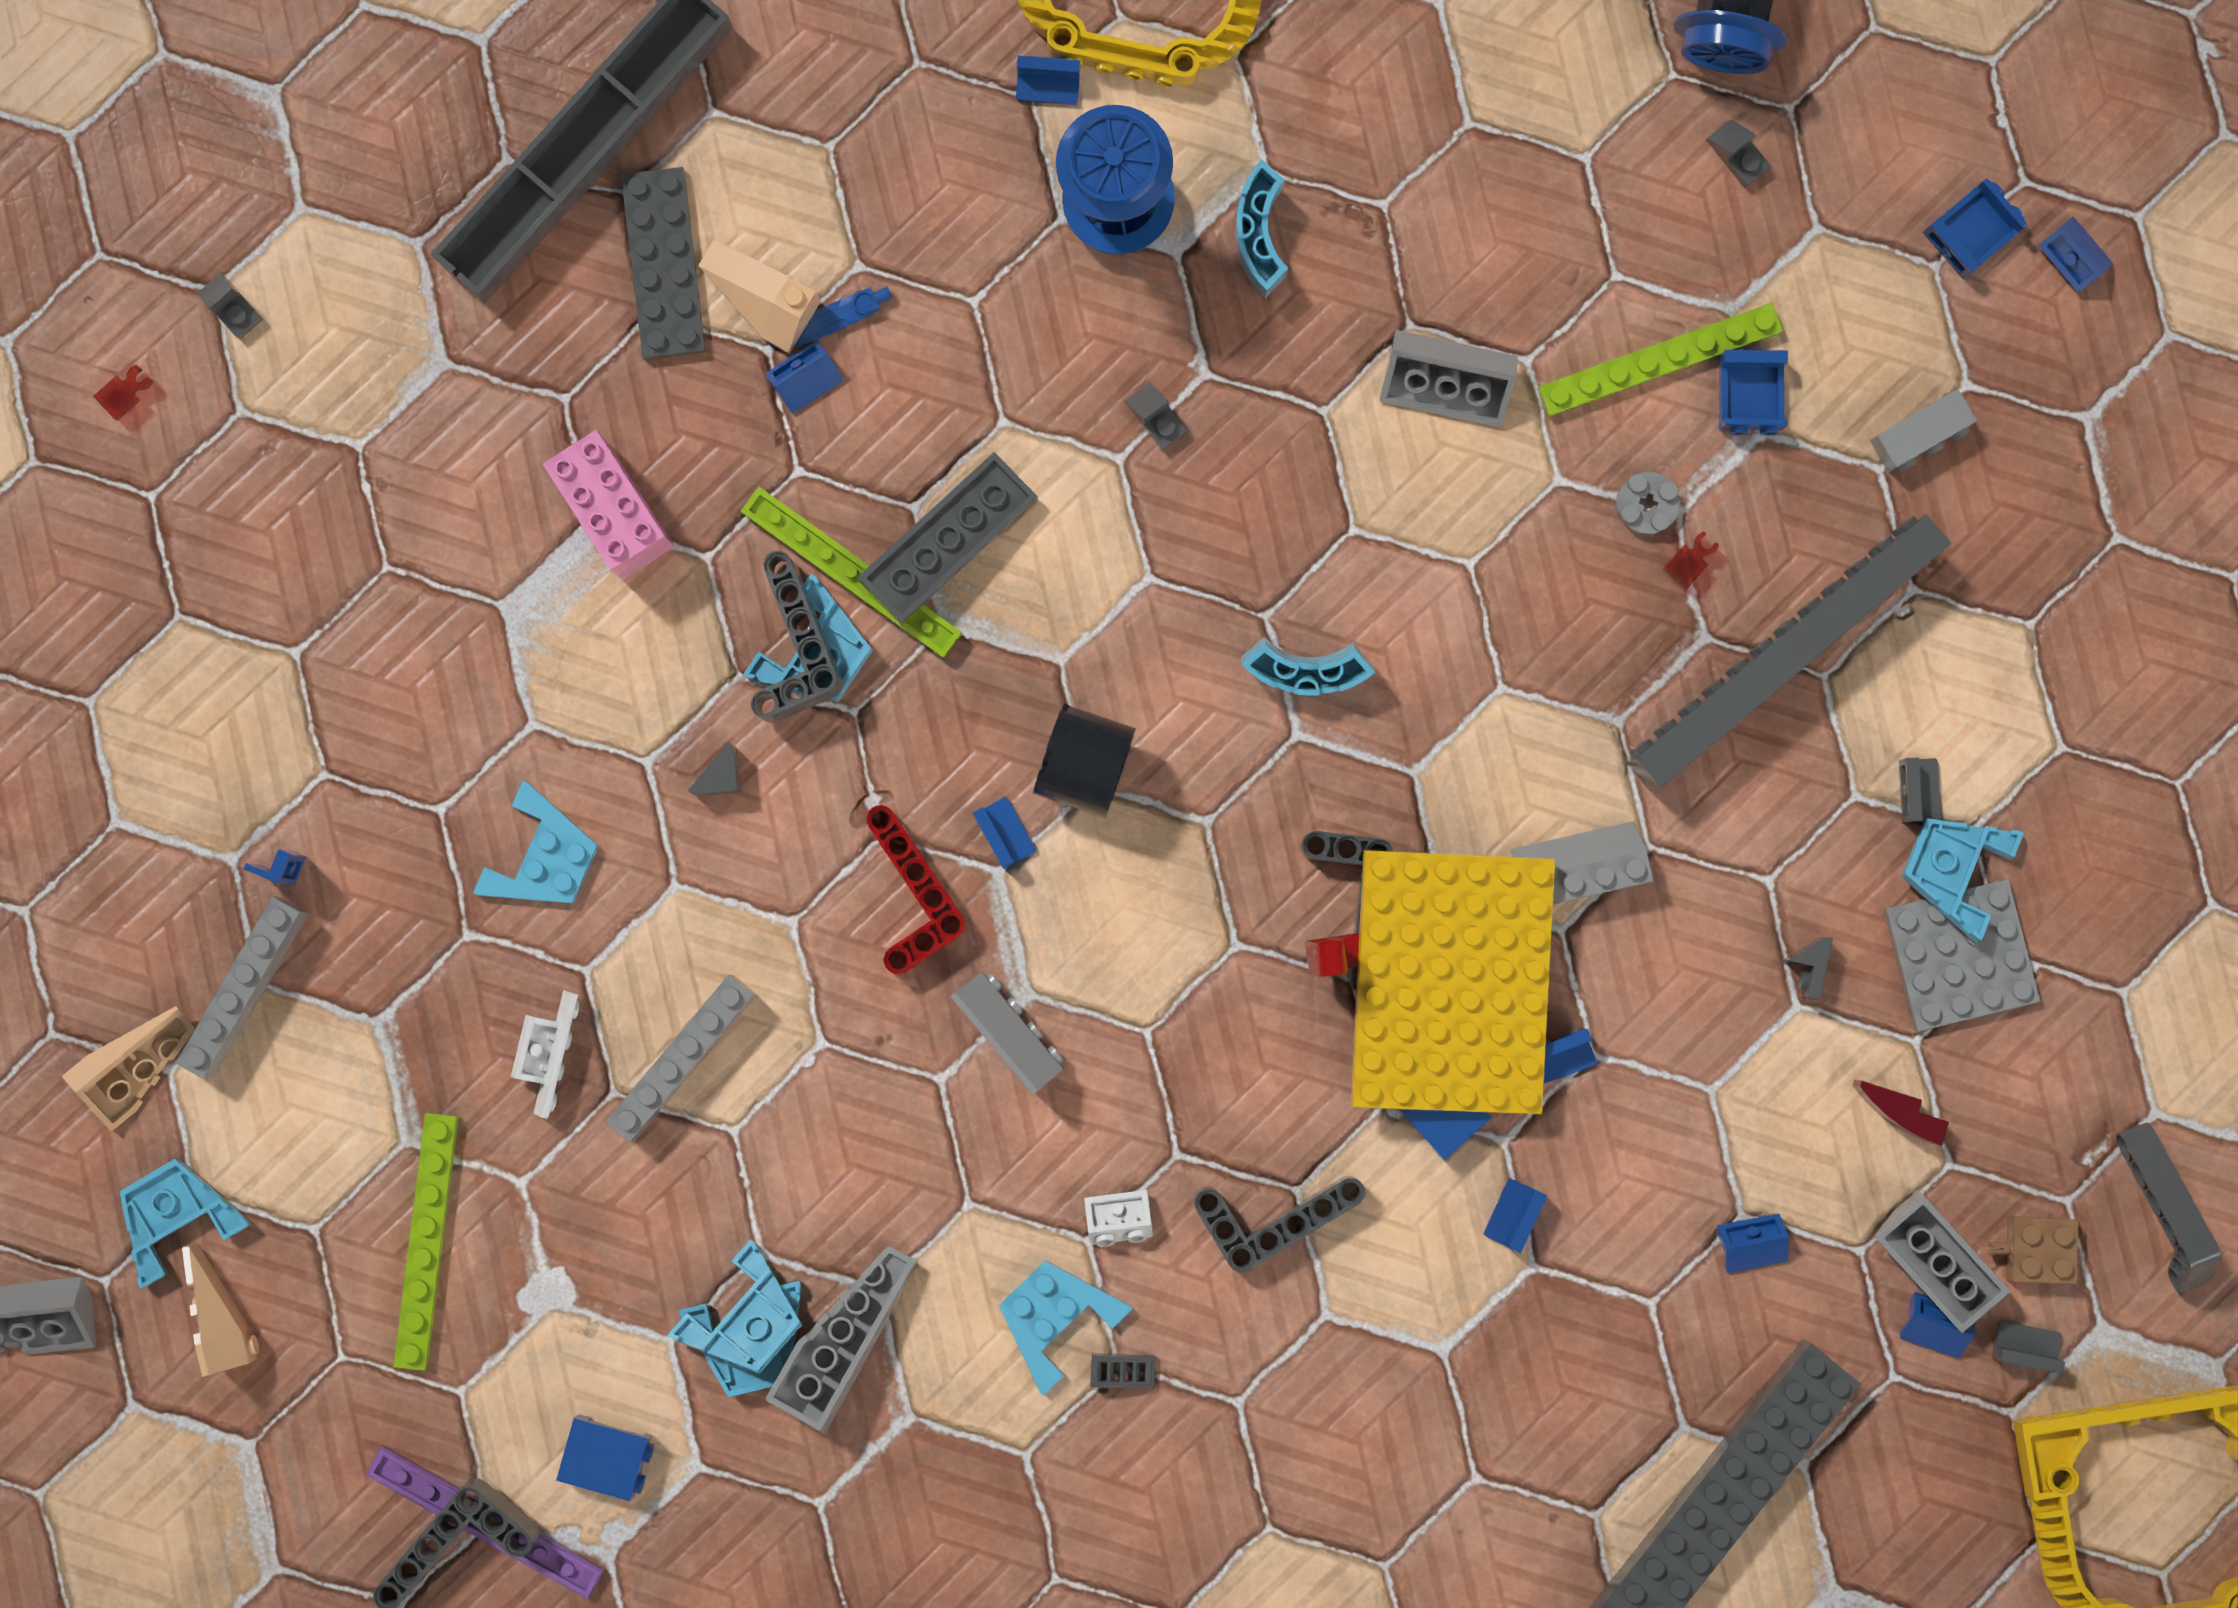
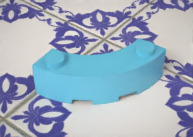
[1235,159,1288,299]
[1241,637,1376,696]

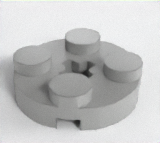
[1615,472,1680,536]

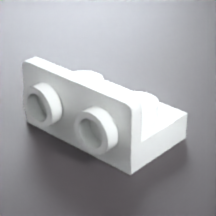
[1084,1190,1153,1247]

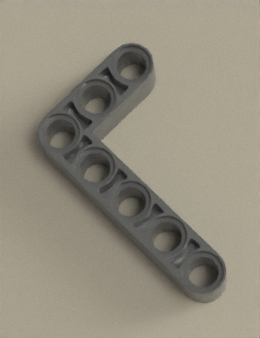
[751,551,843,723]
[1300,831,1393,991]
[2116,1122,2221,1294]
[1194,1176,1365,1272]
[373,1478,539,1608]

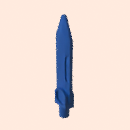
[770,286,893,349]

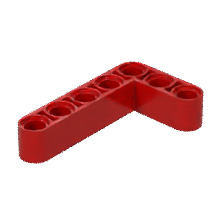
[866,805,966,974]
[1305,933,1359,977]

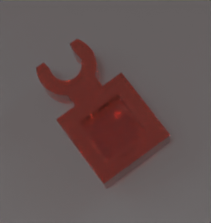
[93,365,154,421]
[1663,532,1719,589]

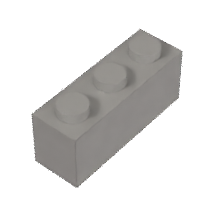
[1870,389,1977,473]

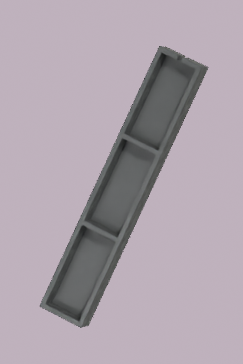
[431,0,733,303]
[1626,514,1951,792]
[1589,1339,1861,1608]

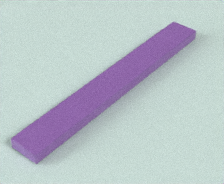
[366,1445,605,1599]

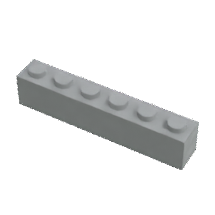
[176,896,309,1079]
[605,975,757,1143]

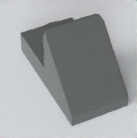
[1706,120,1771,188]
[198,273,263,340]
[1125,383,1187,451]
[1783,937,1833,1000]

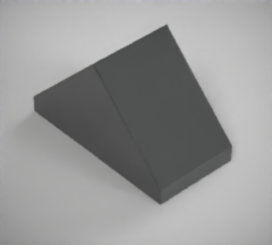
[688,742,741,796]

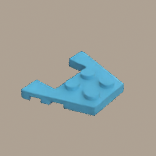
[743,574,873,702]
[473,781,599,903]
[1901,818,2024,943]
[119,1158,252,1290]
[668,1239,802,1374]
[999,1260,1133,1396]
[678,1281,802,1397]

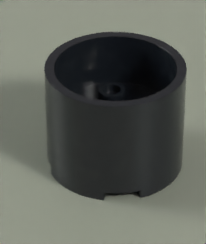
[1033,704,1136,818]

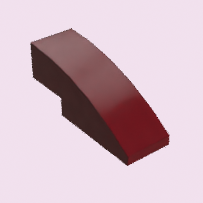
[1852,1080,1949,1146]

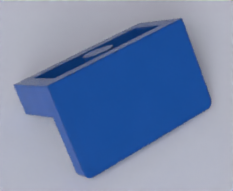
[1016,55,1080,105]
[2038,217,2113,293]
[765,340,843,413]
[973,797,1036,869]
[243,849,307,886]
[1543,1028,1597,1085]
[1483,1178,1547,1253]
[1717,1213,1789,1273]
[1900,1292,1975,1358]

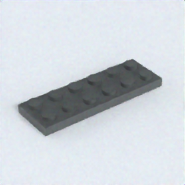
[621,167,706,360]
[857,452,1038,625]

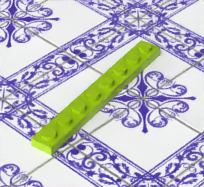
[1537,303,1783,417]
[740,486,962,658]
[393,1113,459,1371]

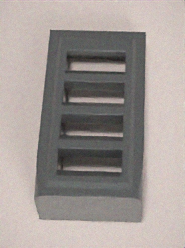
[1090,1353,1155,1388]

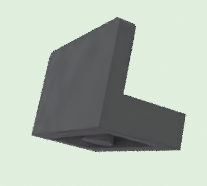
[1898,757,1941,823]
[1991,1321,2066,1374]

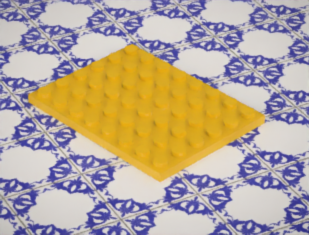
[1351,850,1555,1114]

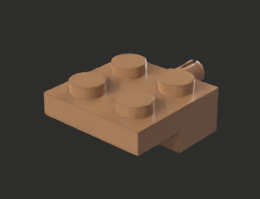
[1988,1216,2078,1284]

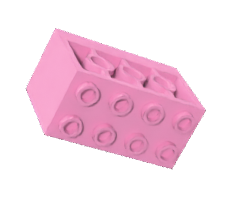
[543,430,675,580]

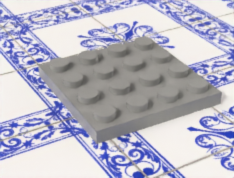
[1883,879,2040,1032]

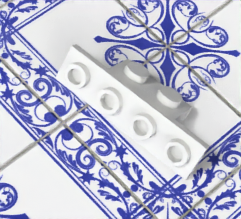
[511,990,579,1119]

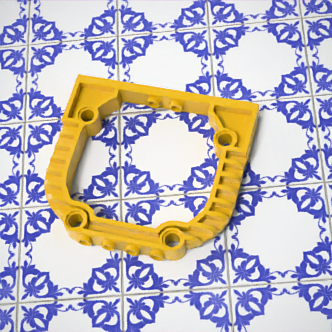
[1017,0,1262,87]
[2013,1385,2238,1608]

